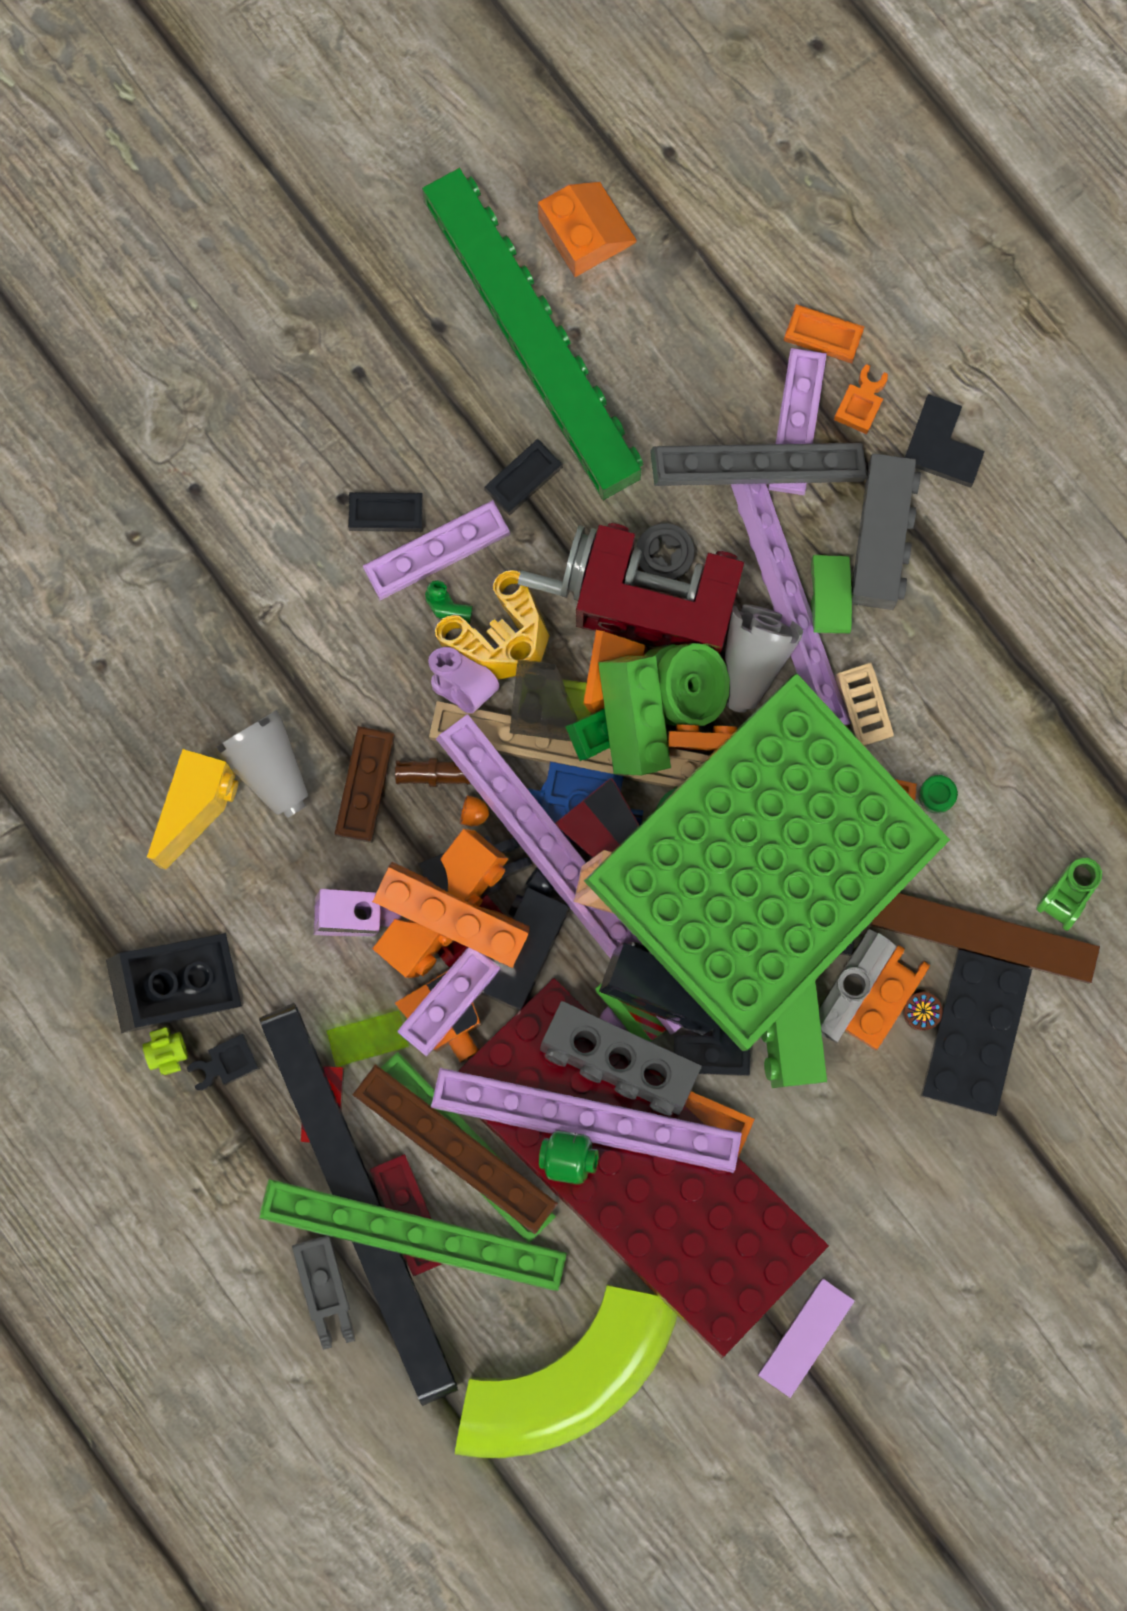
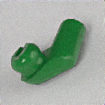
[425,580,473,624]

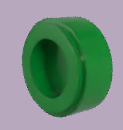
[919,775,958,814]

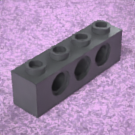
[540,1001,702,1116]

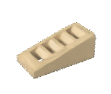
[835,663,894,746]

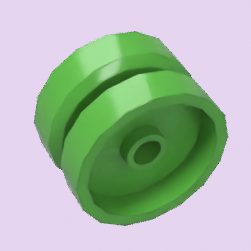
[644,643,730,726]

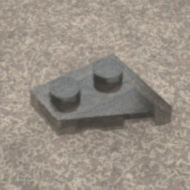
[509,659,578,741]

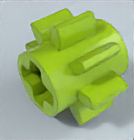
[142,1027,188,1076]

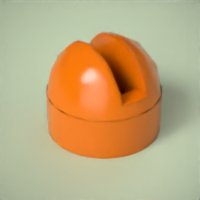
[460,795,489,827]

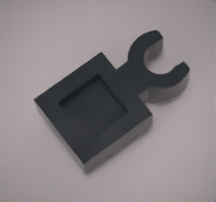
[186,1034,260,1091]

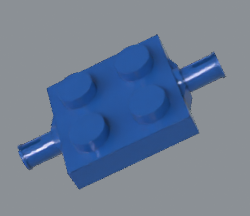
[527,762,644,844]

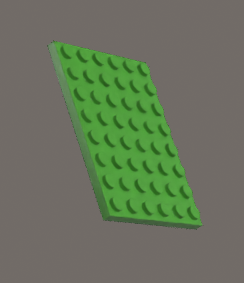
[584,673,950,1051]

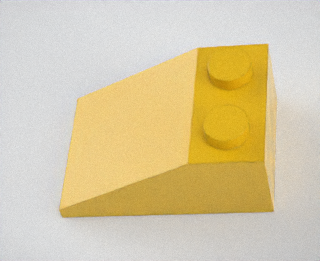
[147,749,239,870]

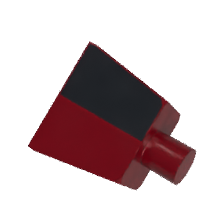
[555,778,639,858]

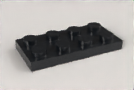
[920,950,1032,1117]

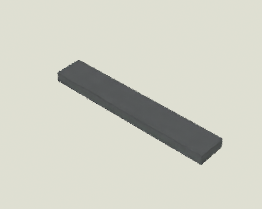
[650,443,867,486]

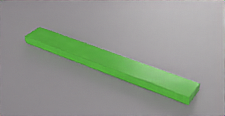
[258,1179,567,1291]

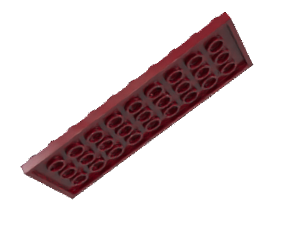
[457,978,829,1359]

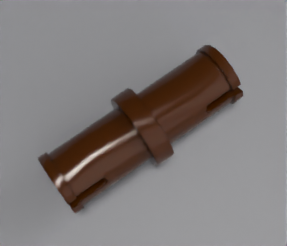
[395,758,471,787]

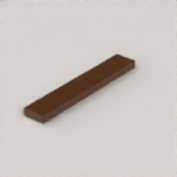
[870,893,1100,984]
[352,1064,558,1234]

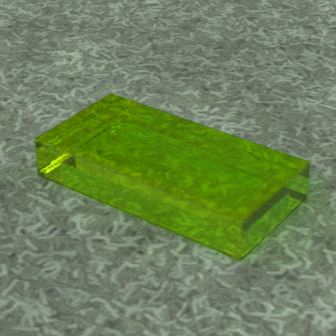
[326,1010,410,1067]

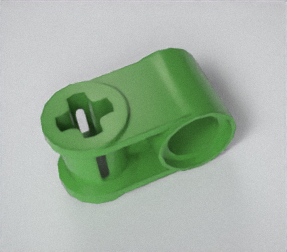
[1035,858,1102,931]

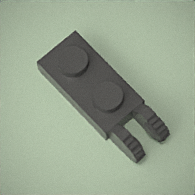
[292,1235,355,1350]

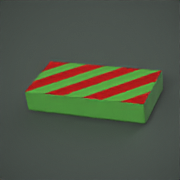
[595,983,666,1042]

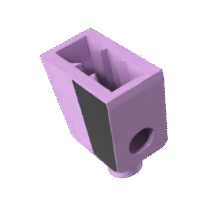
[314,889,401,936]

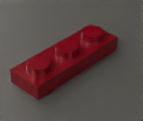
[369,1154,442,1277]

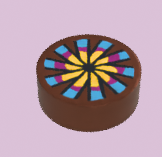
[903,992,943,1031]

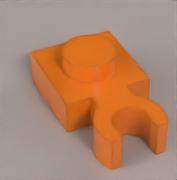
[834,364,888,435]

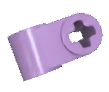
[428,647,499,714]

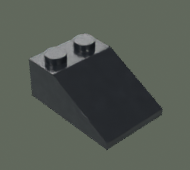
[106,933,242,1034]

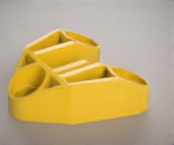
[435,570,550,680]

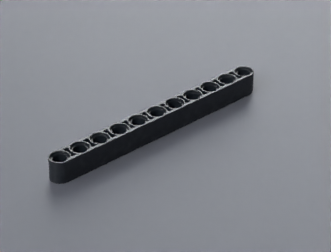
[259,1003,458,1406]

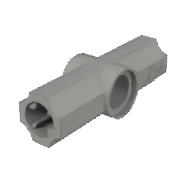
[819,929,897,1043]

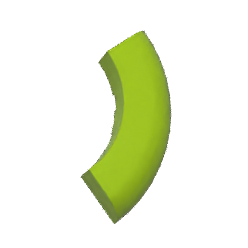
[455,1284,678,1458]

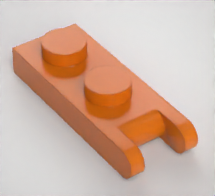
[845,944,930,1051]

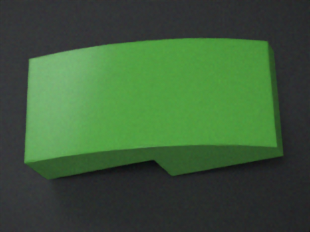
[811,555,852,634]

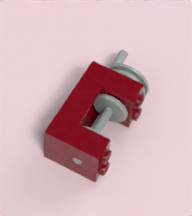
[518,523,744,655]

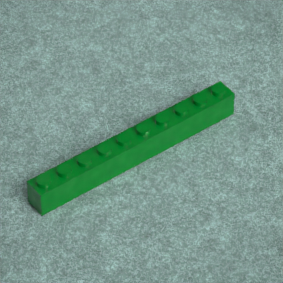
[422,167,644,501]

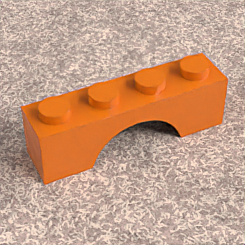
[372,829,509,978]
[372,862,530,968]

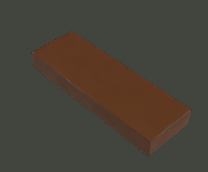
[334,726,395,843]

